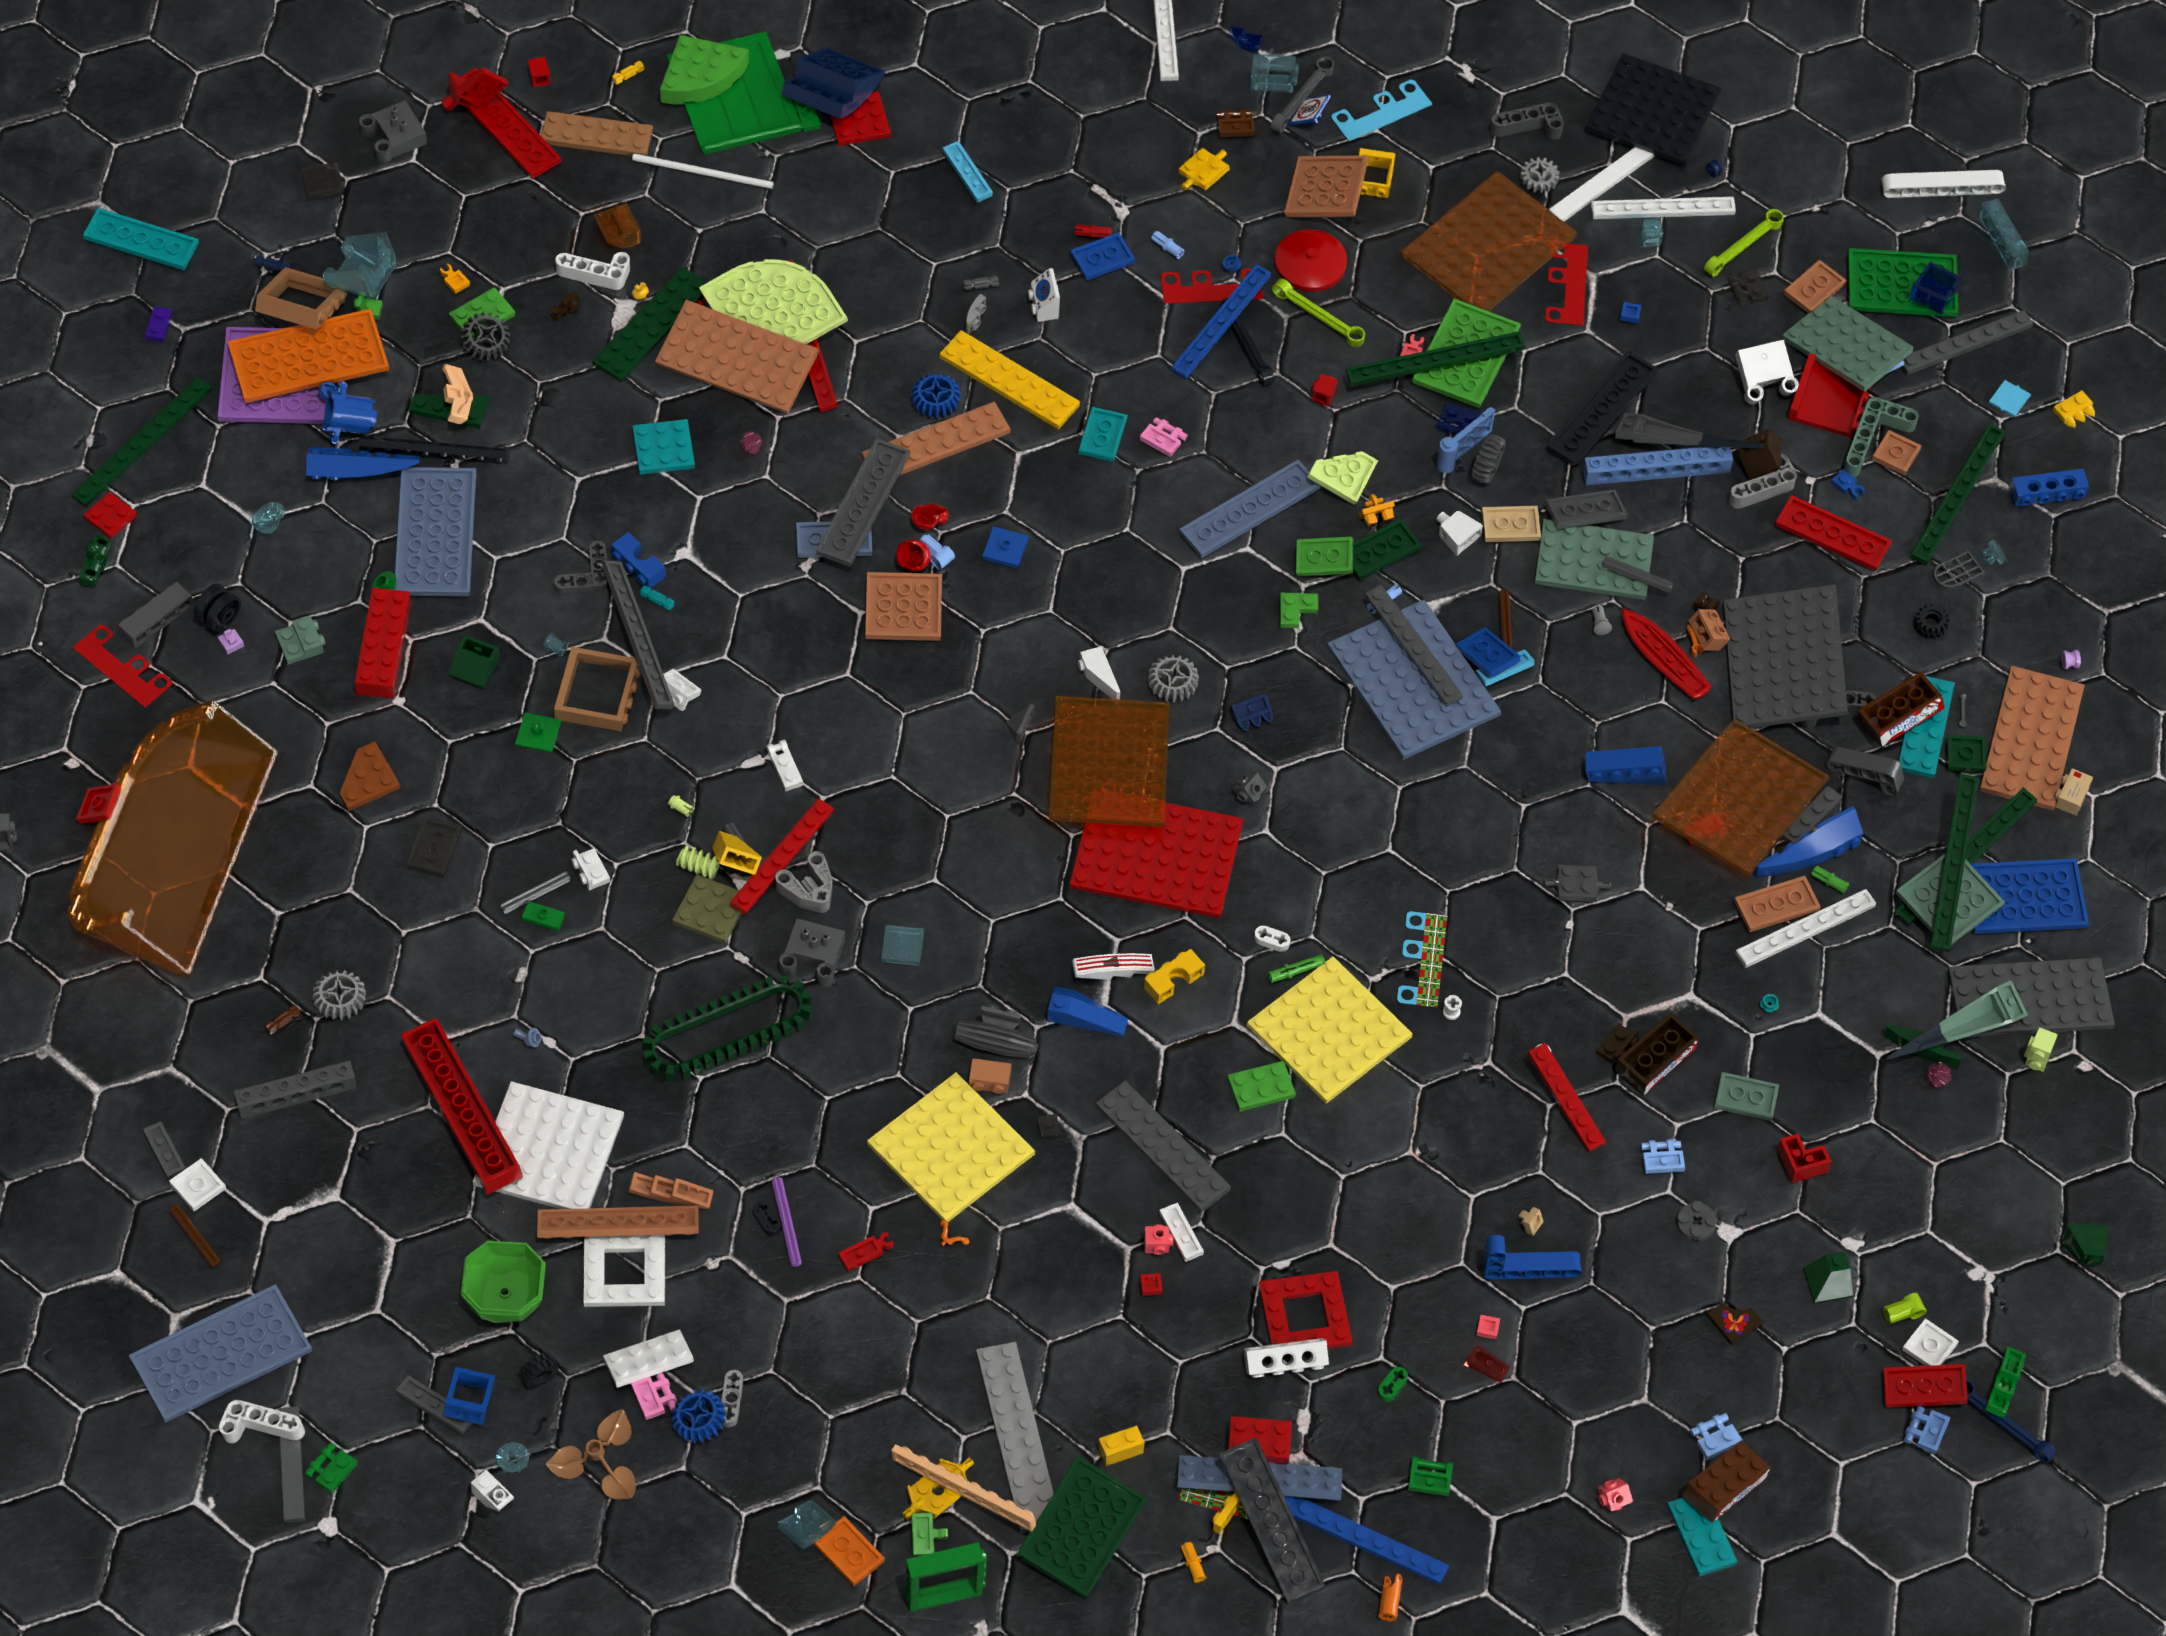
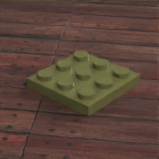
[672,874,742,944]

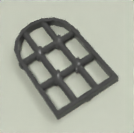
[1934,551,1985,589]

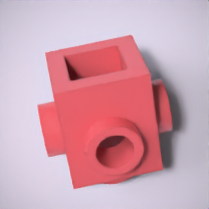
[1144,1225,1173,1255]
[1598,1478,1633,1511]

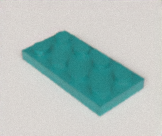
[1667,1498,1737,1577]

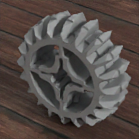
[1148,654,1199,703]
[313,970,366,1021]

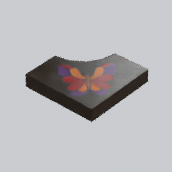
[1707,1303,1764,1345]

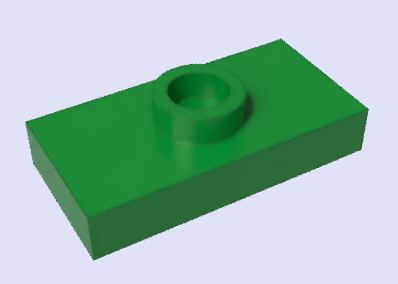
[794,101,821,132]
[522,901,565,931]

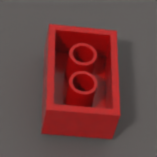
[1228,1416,1292,1465]

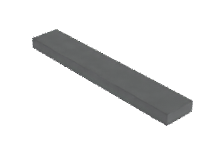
[278,1406,305,1522]

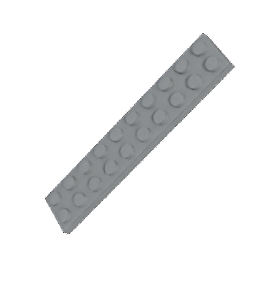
[976,1342,1054,1533]

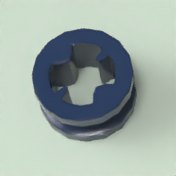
[1706,159,1723,178]

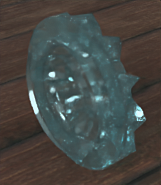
[496,1442,529,1474]

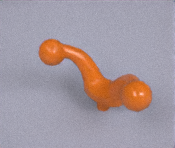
[940,1220,969,1246]

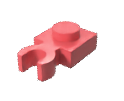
[1400,334,1424,356]

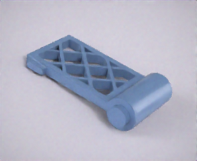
[1436,407,1495,473]

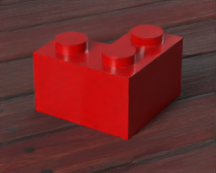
[1777,1133,1832,1183]

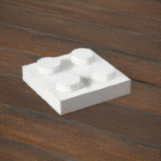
[169,1158,226,1212]
[1902,1318,1959,1366]

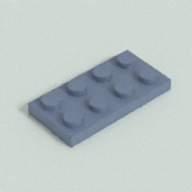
[796,522,872,558]

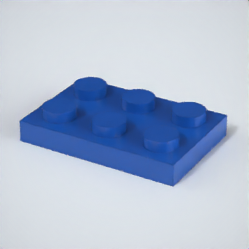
[1070,232,1135,281]
[1456,627,1521,678]

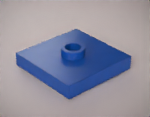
[982,526,1029,569]

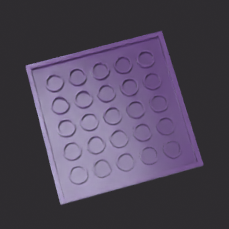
[218,327,326,424]

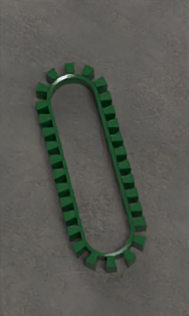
[643,975,812,1082]

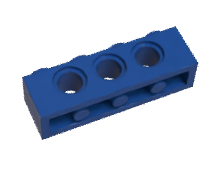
[2010,469,2089,506]

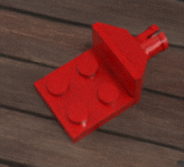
[442,67,508,111]

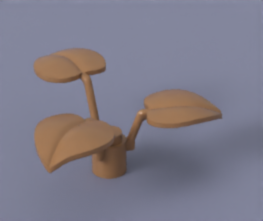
[546,1409,636,1500]

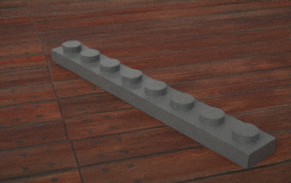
[1901,310,2033,375]
[1365,585,1463,707]

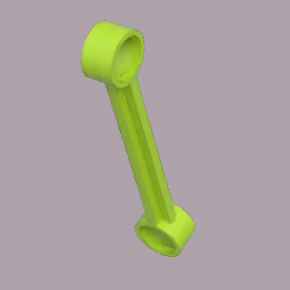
[1704,209,1784,277]
[1272,279,1365,347]

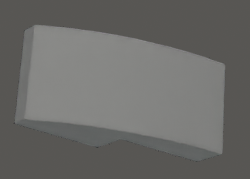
[966,294,986,334]

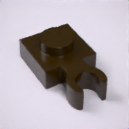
[551,291,580,320]

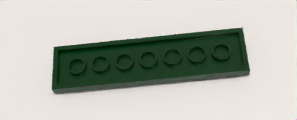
[592,267,708,383]

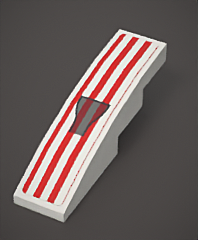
[1072,953,1155,980]

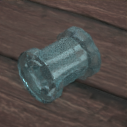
[543,633,568,657]

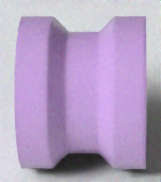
[2061,650,2081,669]

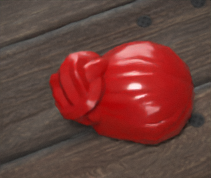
[911,504,949,530]

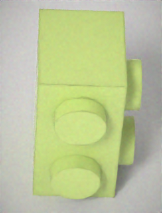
[2024,1027,2058,1072]

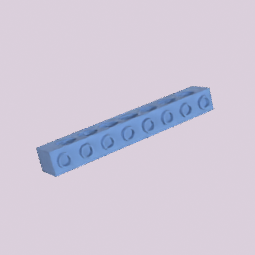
[1583,446,1733,485]

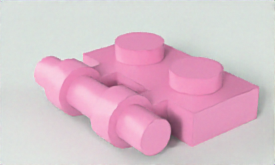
[1140,417,1188,457]
[631,1373,677,1420]

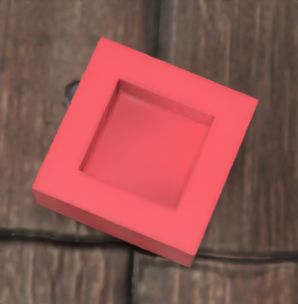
[1476,1315,1500,1340]

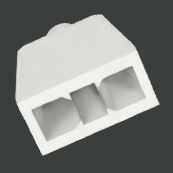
[1436,511,1483,556]

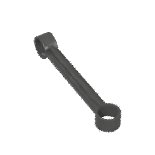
[1271,57,1334,134]

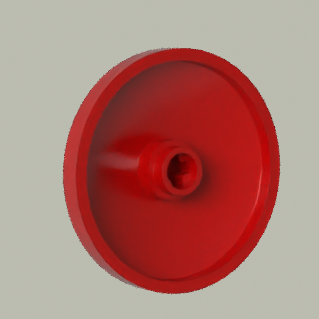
[1274,229,1347,292]

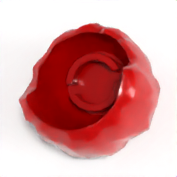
[896,539,931,572]

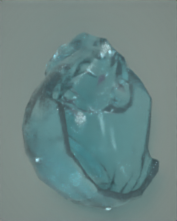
[252,502,285,534]

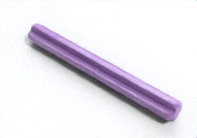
[772,1177,801,1267]

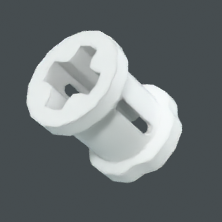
[1443,995,1462,1020]

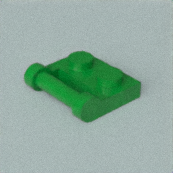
[1408,1456,1453,1497]

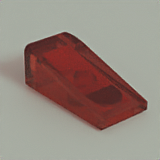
[1464,1345,1511,1383]

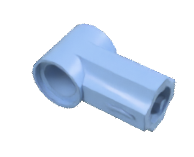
[920,535,955,570]

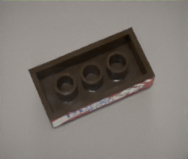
[1615,1012,1699,1096]

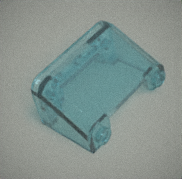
[323,232,396,298]

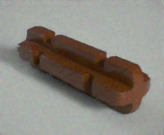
[265,1005,300,1034]

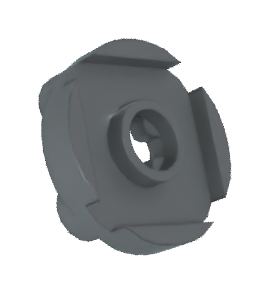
[1677,1201,1717,1241]

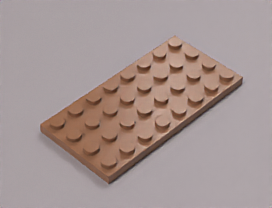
[655,300,819,414]
[1980,666,2085,811]

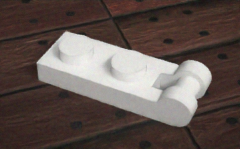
[766,739,803,792]

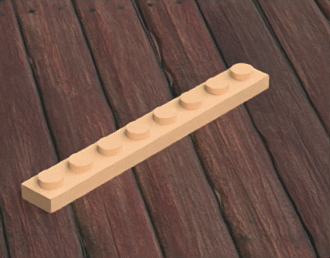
[891,1444,1036,1532]

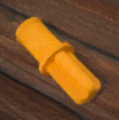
[1181,1542,1206,1583]

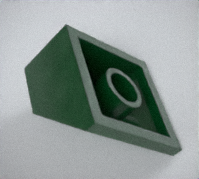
[2061,1223,2108,1266]
[1803,1251,1853,1304]

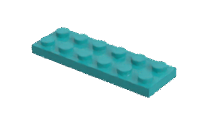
[83,208,199,271]
[1899,676,1955,779]

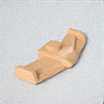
[442,364,473,424]

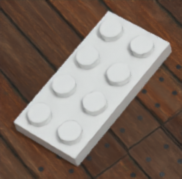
[603,1329,694,1388]

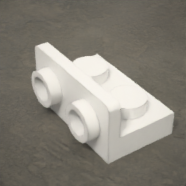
[664,669,701,711]
[571,848,610,890]

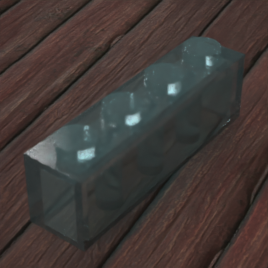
[1979,198,2030,270]

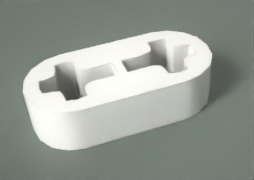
[1254,926,1290,952]

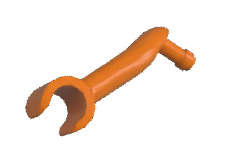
[1686,624,1703,658]

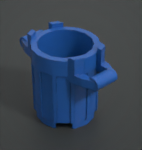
[322,380,377,444]

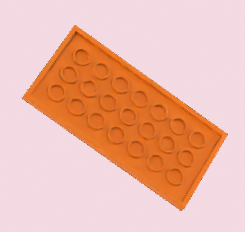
[227,309,389,403]

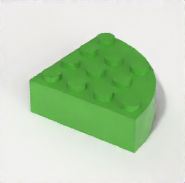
[660,35,749,104]

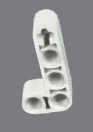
[555,252,630,290]
[219,1400,305,1443]

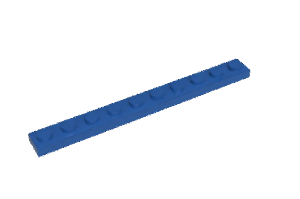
[1284,1496,1449,1585]

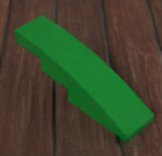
[1985,1346,2026,1418]

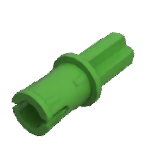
[1811,866,1849,894]

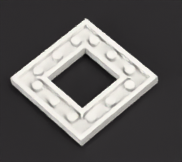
[584,1234,665,1307]

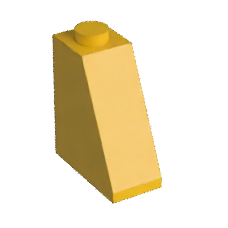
[712,831,762,875]

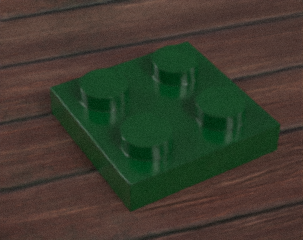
[1947,735,1987,773]

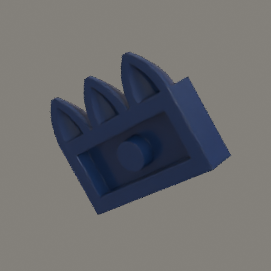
[1230,693,1273,731]

